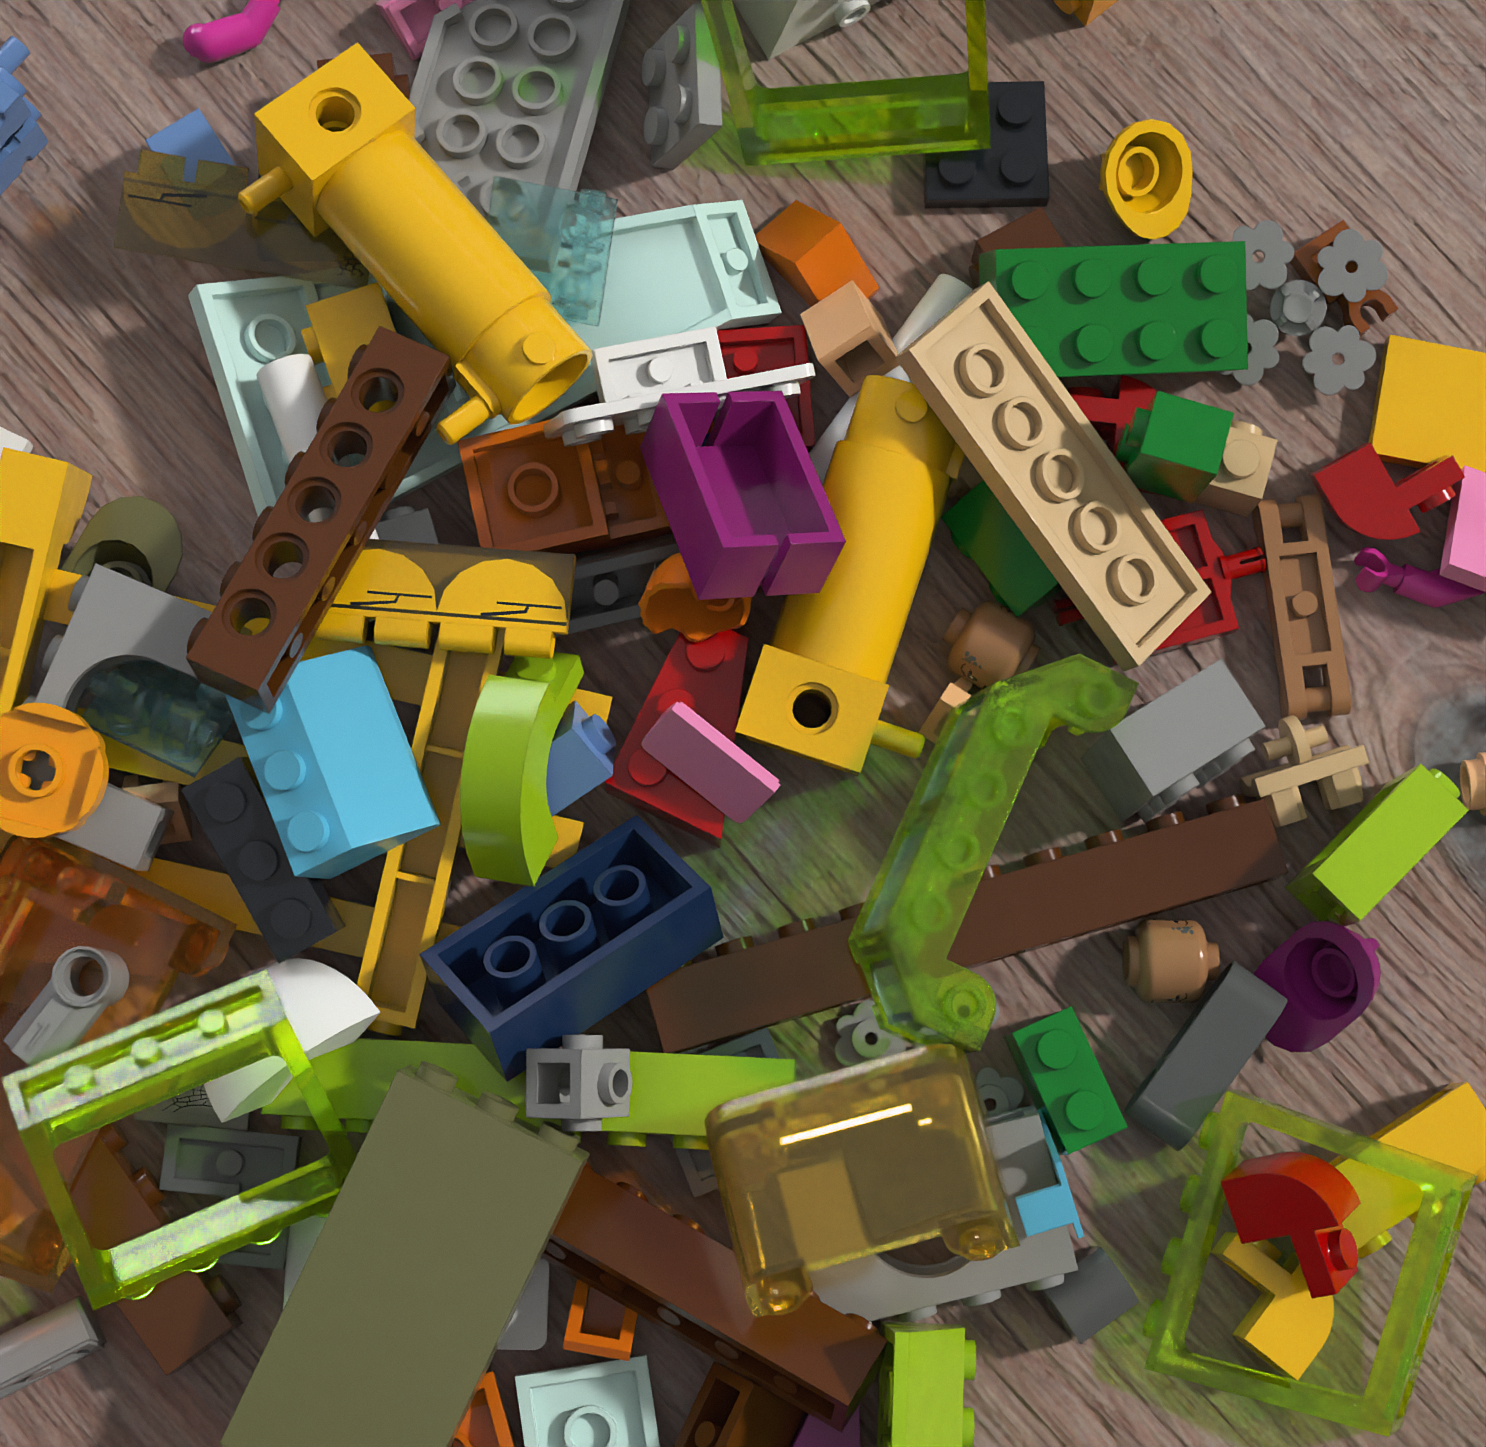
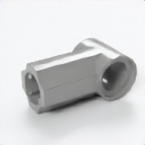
[3,946,130,1076]

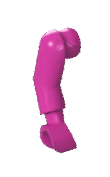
[182,0,281,63]
[1354,546,1485,608]

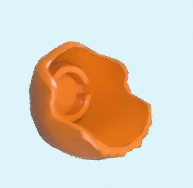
[638,552,753,643]

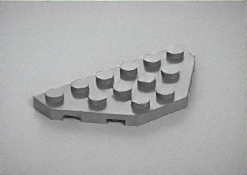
[408,0,631,273]

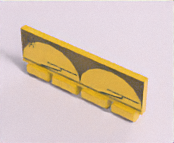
[316,539,576,659]

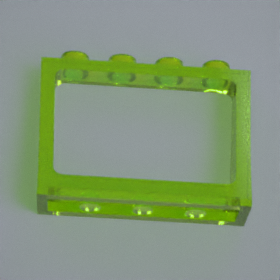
[701,0,991,166]
[1,968,358,1311]
[1143,1089,1478,1437]

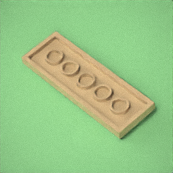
[895,281,1211,672]

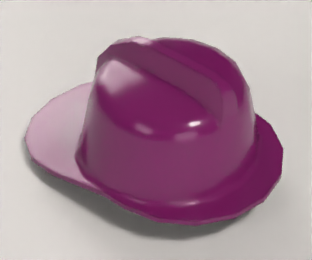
[1253,921,1381,1052]

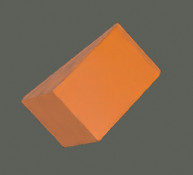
[755,200,879,307]
[563,1279,638,1361]

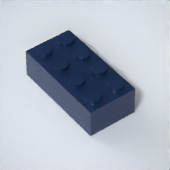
[419,815,724,1082]

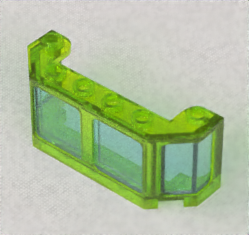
[848,653,1139,1057]

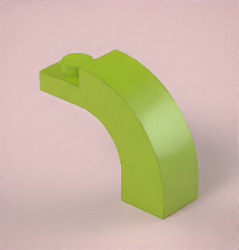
[460,652,584,887]

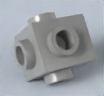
[526,1035,633,1131]

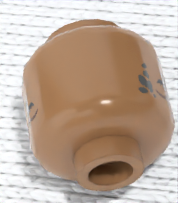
[942,600,1041,694]
[1122,919,1220,1003]

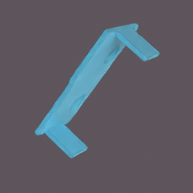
[1015,1109,1084,1238]

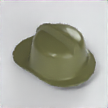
[61,496,183,627]

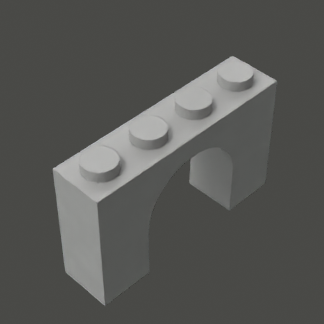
[22,563,252,871]
[779,1105,1078,1323]

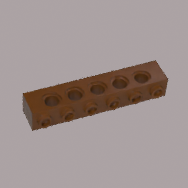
[186,326,456,714]

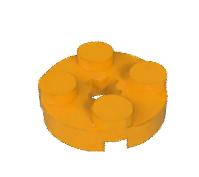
[0,703,109,839]

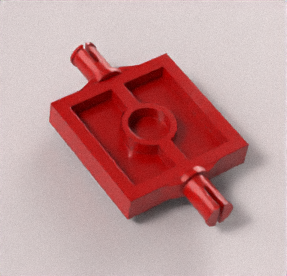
[1052,509,1266,665]

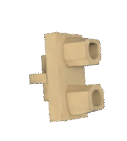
[1239,715,1369,827]

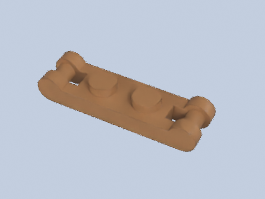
[1252,494,1351,720]

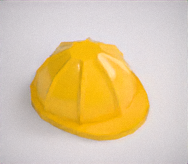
[1098,119,1193,240]

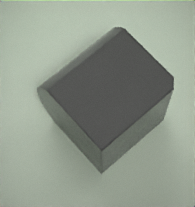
[1038,1246,1139,1344]

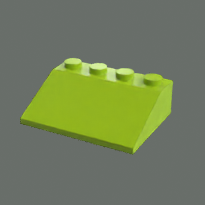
[877,1321,976,1447]

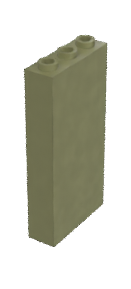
[219,1061,591,1447]

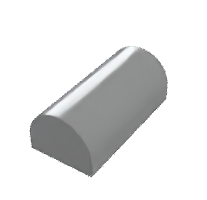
[0,1296,107,1400]

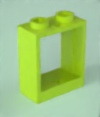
[1284,764,1469,927]

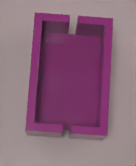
[640,391,846,600]

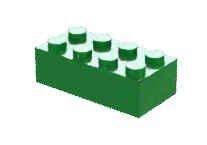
[979,241,1248,378]

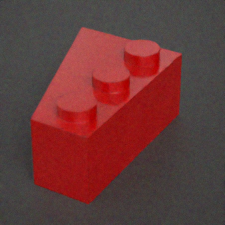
[604,630,749,848]

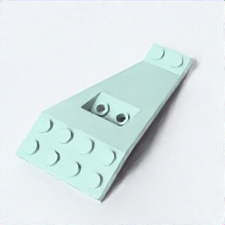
[188,200,782,522]

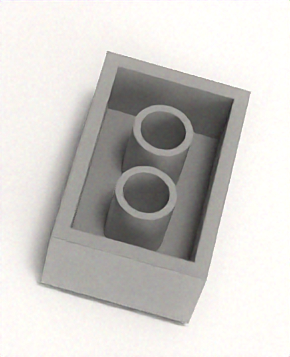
[1081,659,1266,823]

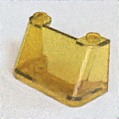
[704,1043,1020,1318]

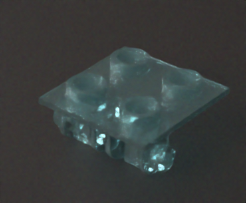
[488,176,618,327]
[81,661,235,778]

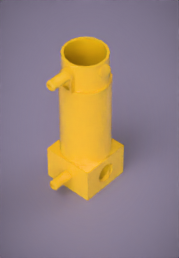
[238,42,593,445]
[735,375,965,776]

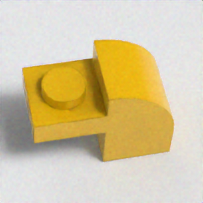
[1211,1232,1334,1381]

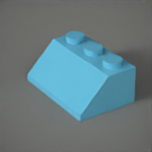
[225,646,441,879]

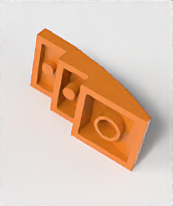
[458,419,714,554]

